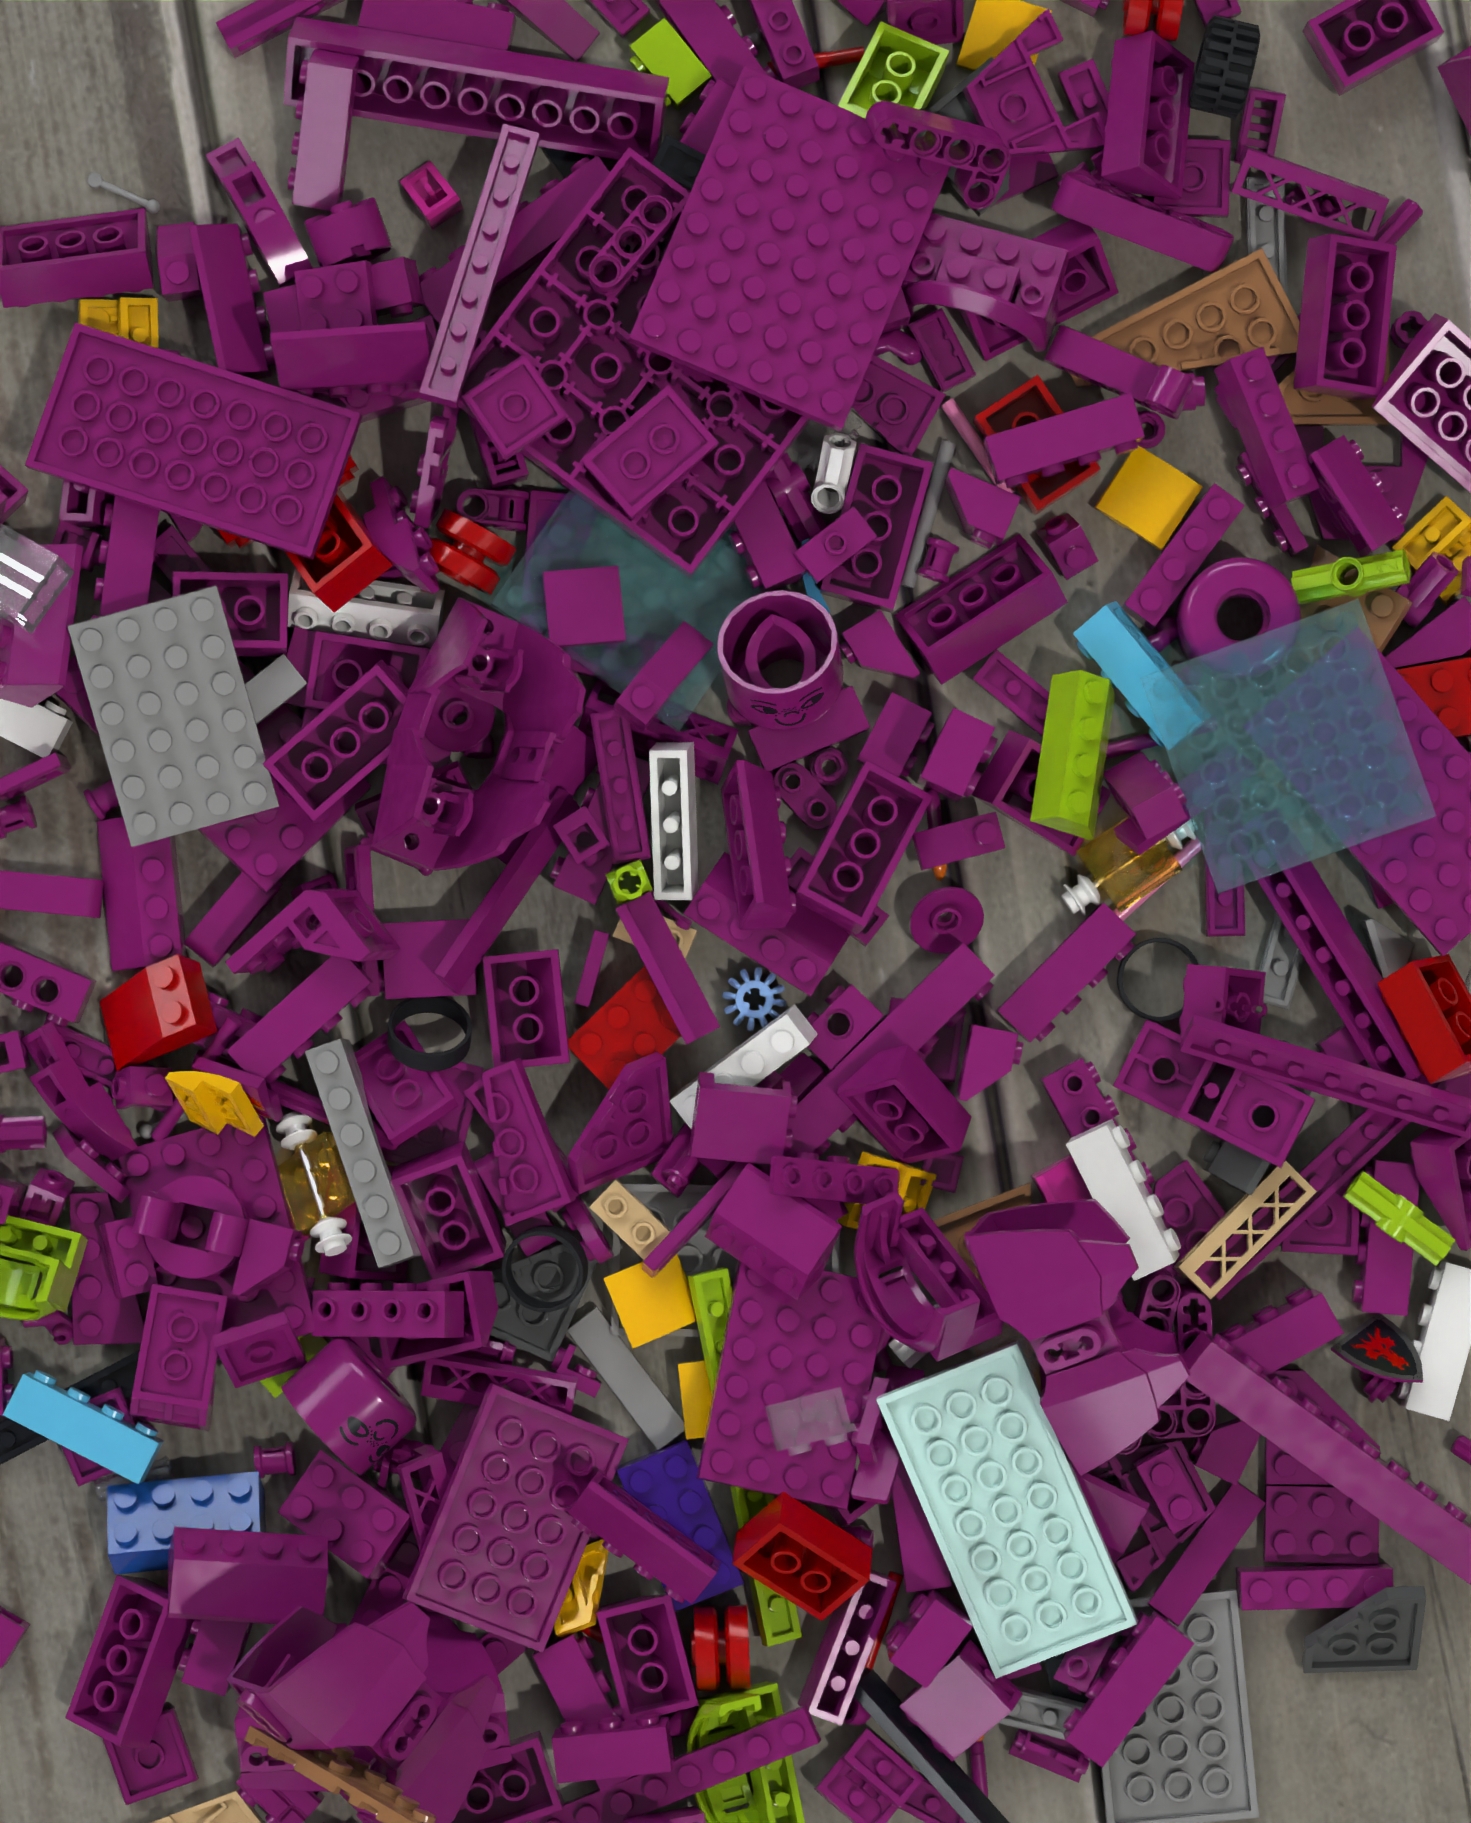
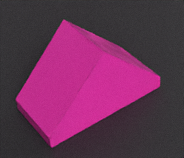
[399,160,463,230]

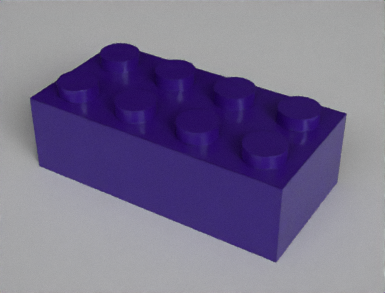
[617,1439,744,1611]

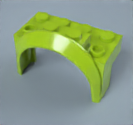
[0,1215,88,1321]
[687,1681,805,1823]

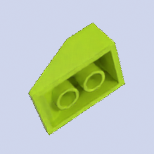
[838,21,950,119]

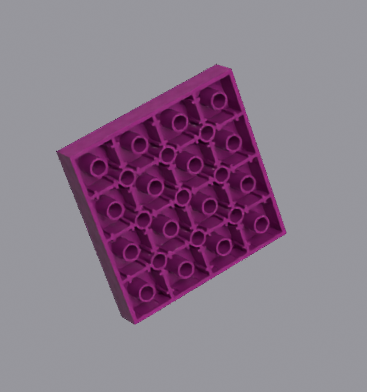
[457,147,811,580]

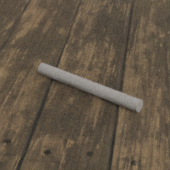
[900,440,956,589]

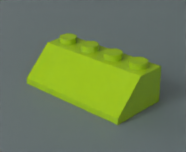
[1030,670,1115,840]

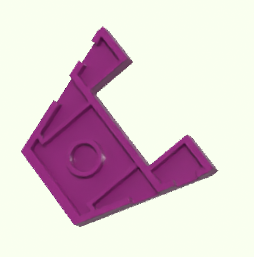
[963,9,1105,157]
[410,405,462,528]
[1294,425,1428,541]
[1071,1439,1216,1592]

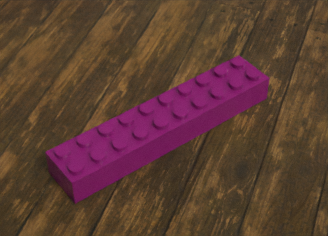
[283,16,669,164]

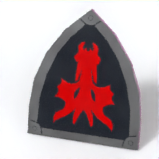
[1331,1313,1423,1383]

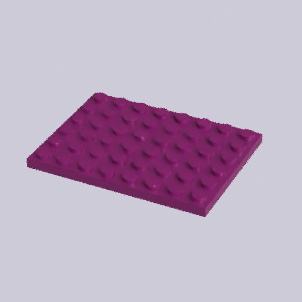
[628,66,950,432]

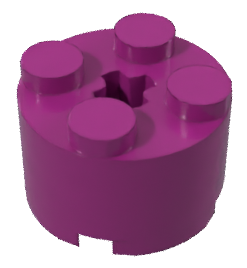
[304,198,392,267]

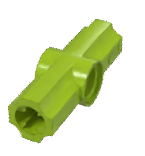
[1291,549,1411,604]
[605,859,653,905]
[1343,1171,1455,1266]

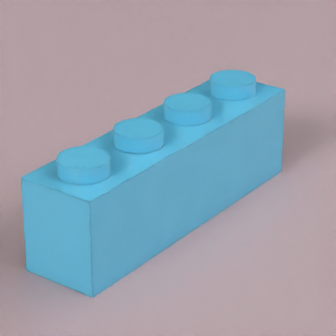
[1073,601,1212,750]
[3,1370,164,1484]

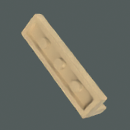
[1173,1161,1317,1300]

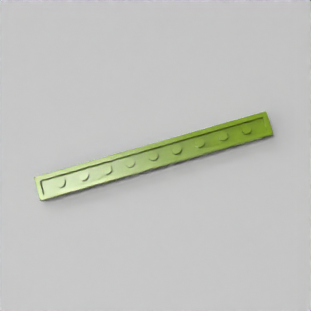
[688,1267,802,1647]

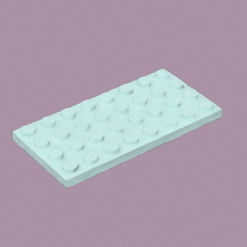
[876,1341,1138,1679]

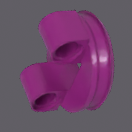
[132,1175,249,1279]

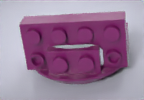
[901,213,1069,352]
[854,1192,1004,1362]

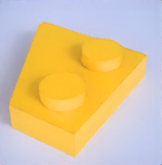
[554,1539,609,1638]

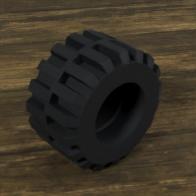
[1189,15,1260,119]

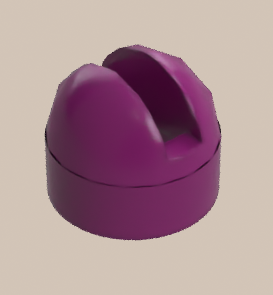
[463,734,494,759]
[843,1696,871,1726]

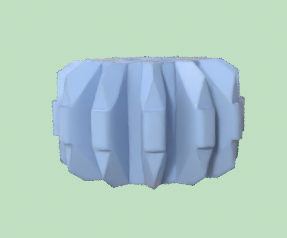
[722,967,786,1031]

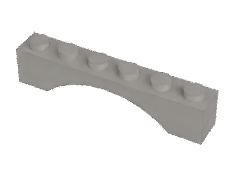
[305,1038,421,1268]

